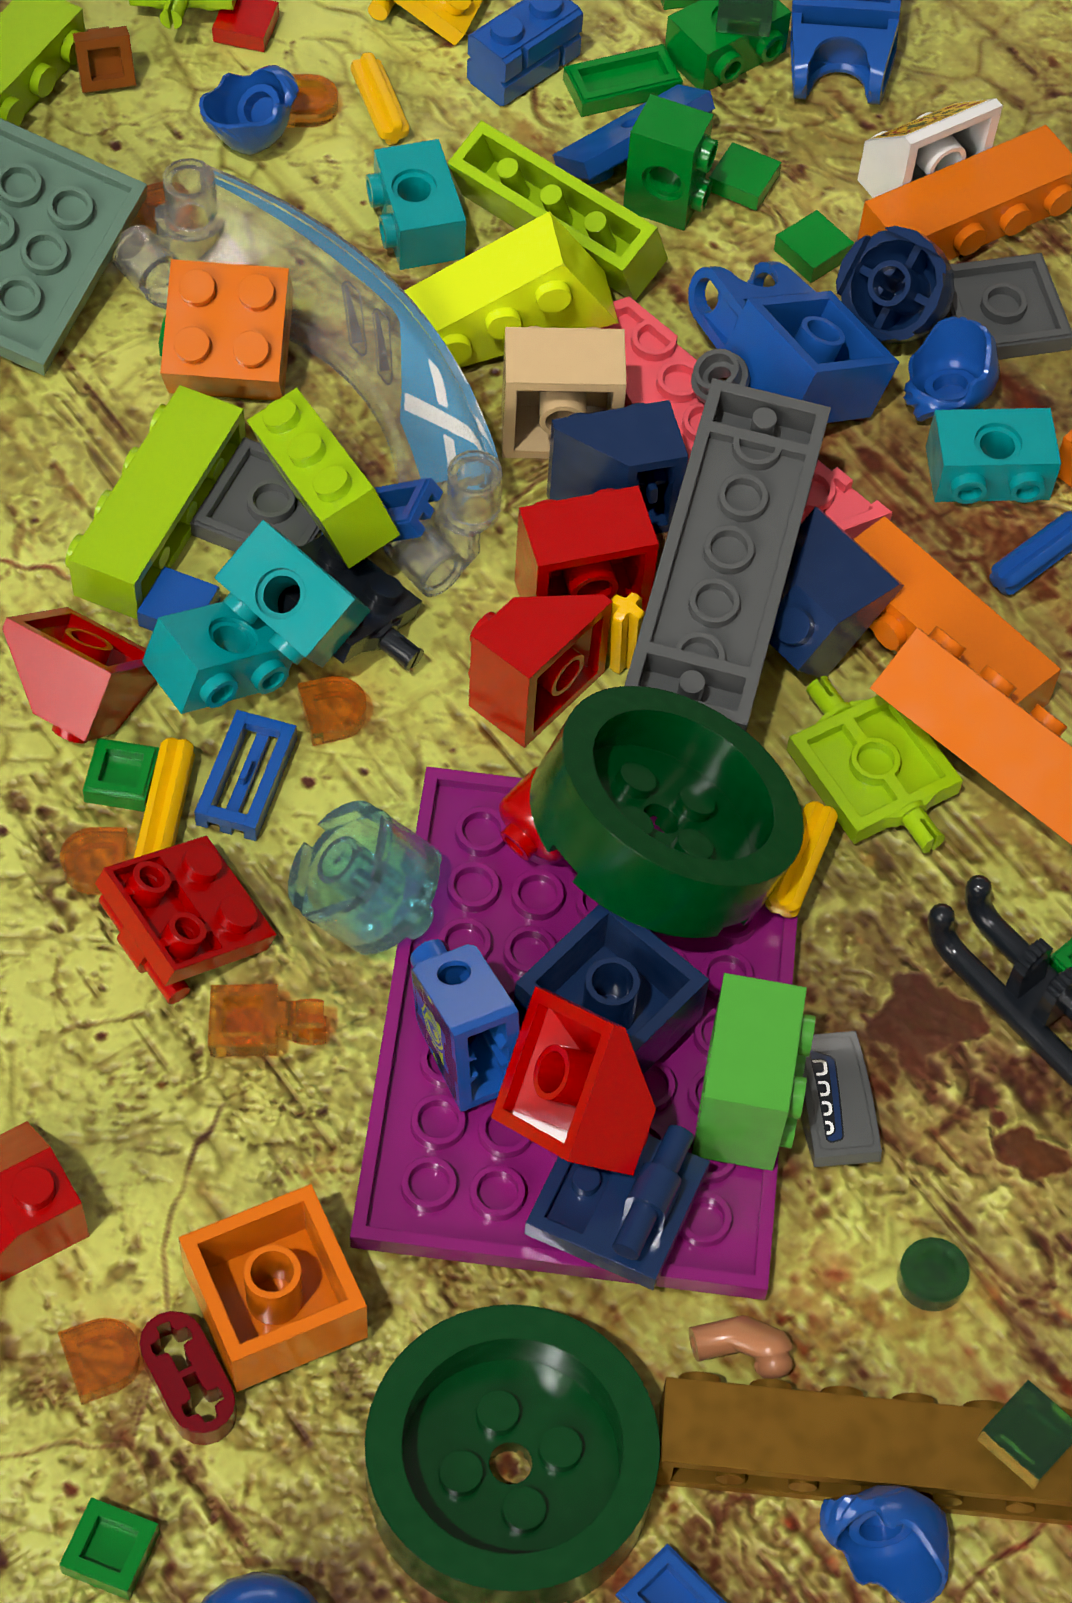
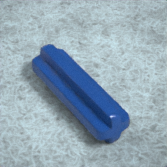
[989,511,1072,596]

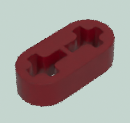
[139,1311,237,1445]

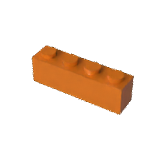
[857,125,1072,261]
[854,516,1061,713]
[870,626,1072,845]

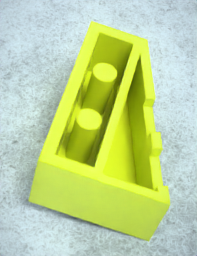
[402,211,619,368]

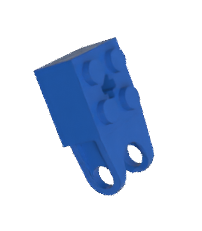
[790,0,902,105]
[688,261,900,423]

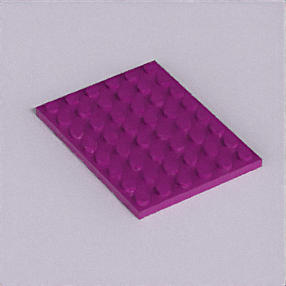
[350,766,798,1300]

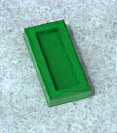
[563,44,683,117]

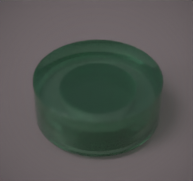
[897,1237,970,1312]

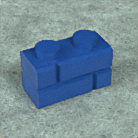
[467,0,583,106]

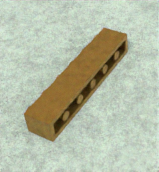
[656,1371,1072,1526]

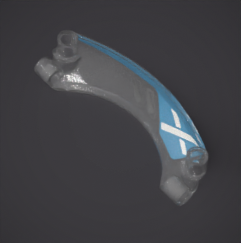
[111,158,503,597]

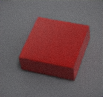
[212,0,279,52]

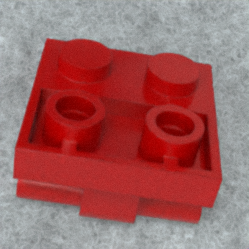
[95,835,277,1004]

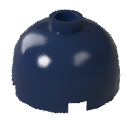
[836,226,955,344]

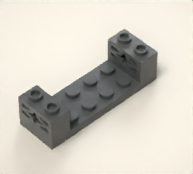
[624,378,831,731]

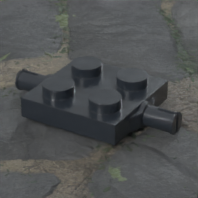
[278,534,424,671]

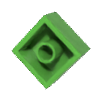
[692,973,816,1171]

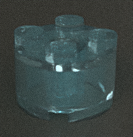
[288,801,442,955]

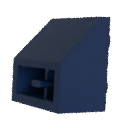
[546,400,688,534]

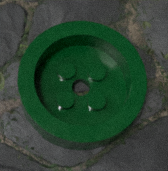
[530,686,804,938]
[365,1304,660,1603]

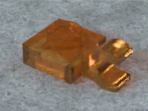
[208,984,327,1057]

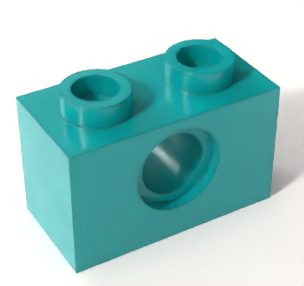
[366,139,466,270]
[926,408,1061,504]
[214,520,371,668]
[142,601,293,714]

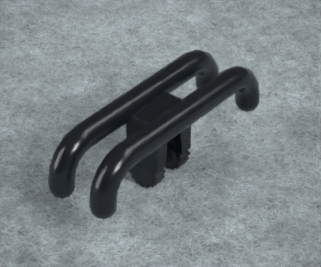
[928,875,1072,1087]

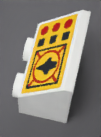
[857,98,1003,198]

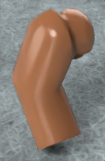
[689,1315,793,1379]

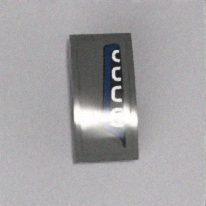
[801,1031,882,1167]

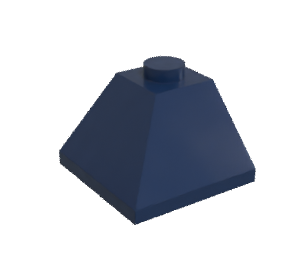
[769,507,904,677]

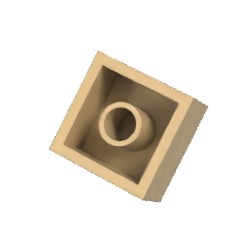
[501,326,627,459]

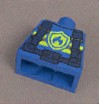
[410,939,520,1112]

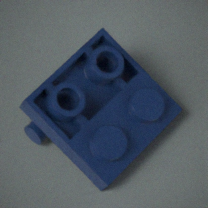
[524,1125,710,1290]

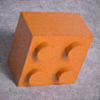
[160,259,294,401]
[178,1184,368,1393]

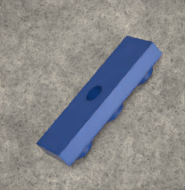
[553,84,715,184]

